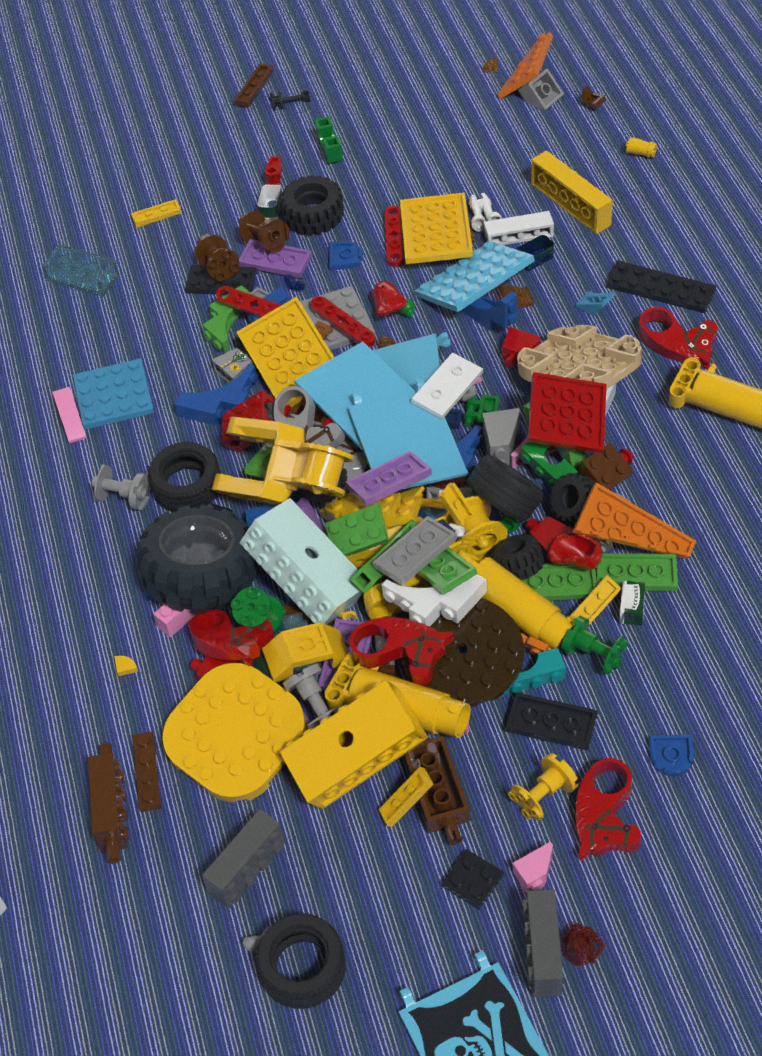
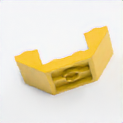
[262,622,349,682]

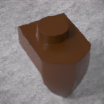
[582,86,606,109]

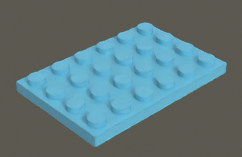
[415,241,535,312]

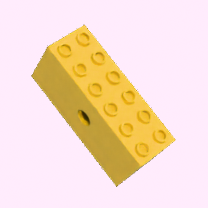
[280,680,428,809]

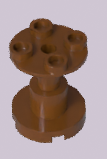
[239,211,289,252]
[194,233,240,281]

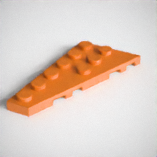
[497,32,553,99]
[572,482,696,559]

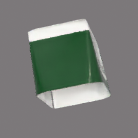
[258,185,282,220]
[620,581,645,625]

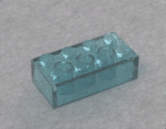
[42,244,120,297]

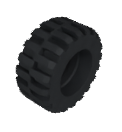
[280,175,344,235]

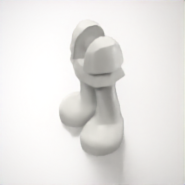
[469,193,502,232]

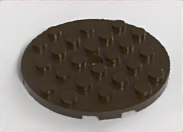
[401,598,524,707]

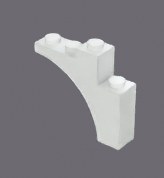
[382,574,487,626]

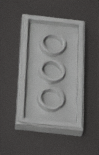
[372,516,457,586]

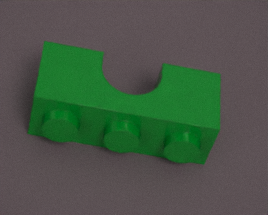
[314,116,343,163]
[518,442,578,487]

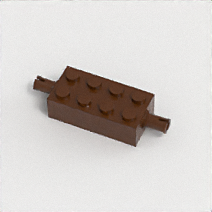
[403,736,470,845]
[88,743,130,864]

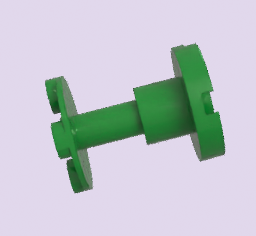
[231,587,286,633]
[562,615,629,675]

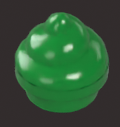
[399,299,415,318]
[500,514,520,533]

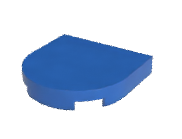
[330,241,363,270]
[648,734,694,776]

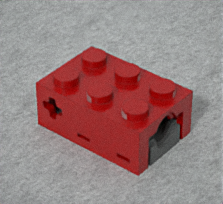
[222,390,275,453]

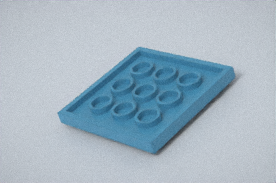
[73,358,154,430]

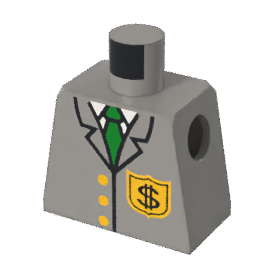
[212,348,253,383]

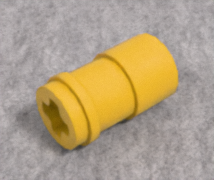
[625,137,657,158]

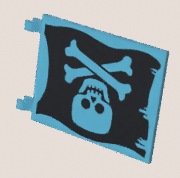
[399,950,549,1056]

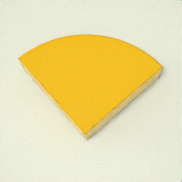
[114,656,138,676]

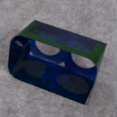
[516,235,554,271]

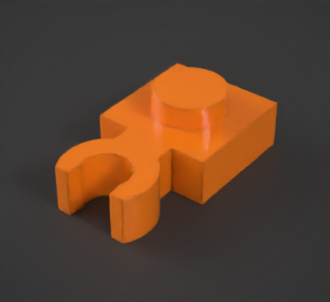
[521,633,549,657]

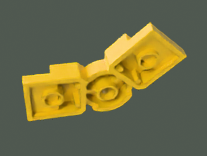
[319,492,422,528]

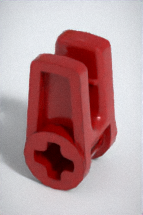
[265,156,282,185]

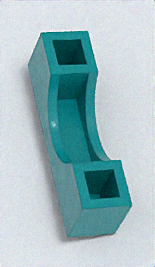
[497,648,566,699]

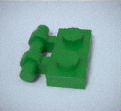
[463,395,500,427]

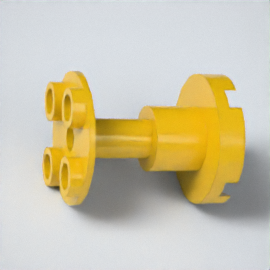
[508,753,578,821]

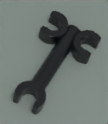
[270,90,311,111]

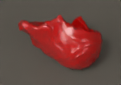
[372,281,407,316]
[547,533,603,570]

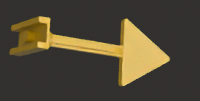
[400,483,474,526]

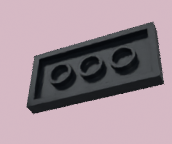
[185,265,257,295]
[506,692,598,750]

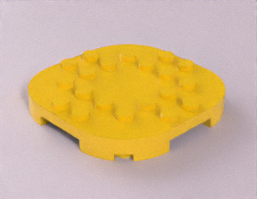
[163,663,307,803]

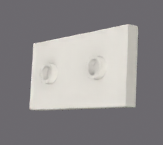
[411,352,483,419]

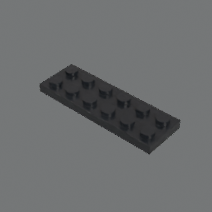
[606,260,716,314]

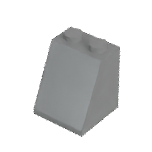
[483,408,520,466]

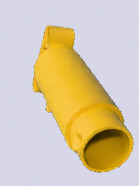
[669,358,762,429]
[457,549,575,651]
[324,653,471,738]

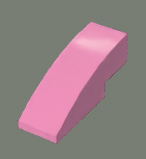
[53,387,87,443]

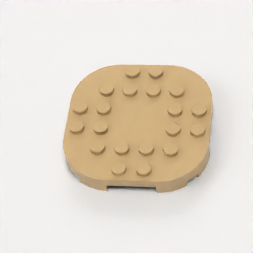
[517,325,642,389]

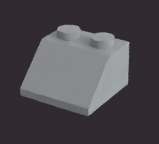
[518,68,564,111]

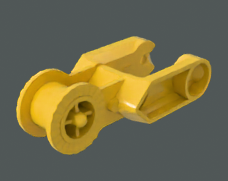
[211,417,354,505]
[347,496,508,619]

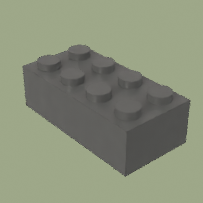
[202,809,285,909]
[523,890,563,998]

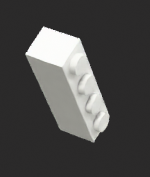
[484,211,554,245]

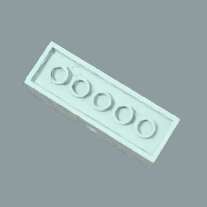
[240,498,363,624]

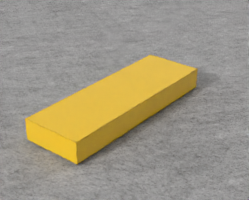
[131,199,182,228]
[569,575,622,625]
[378,767,433,827]

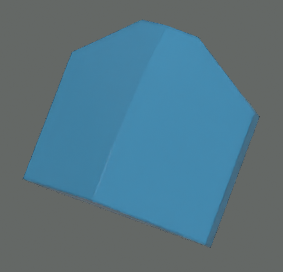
[575,291,616,316]

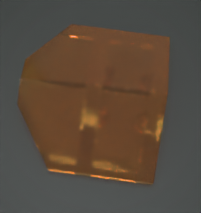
[498,283,535,309]

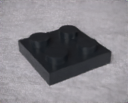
[442,849,504,910]

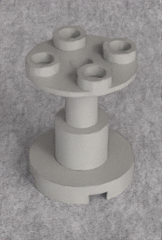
[92,464,151,510]
[283,663,343,730]

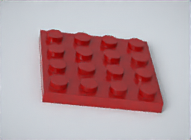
[528,372,607,453]

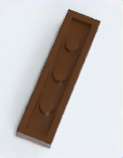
[234,63,274,108]
[132,731,162,812]

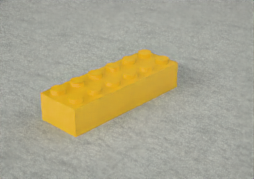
[531,150,613,234]

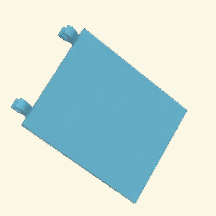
[373,332,451,391]
[294,342,416,450]
[348,379,468,490]

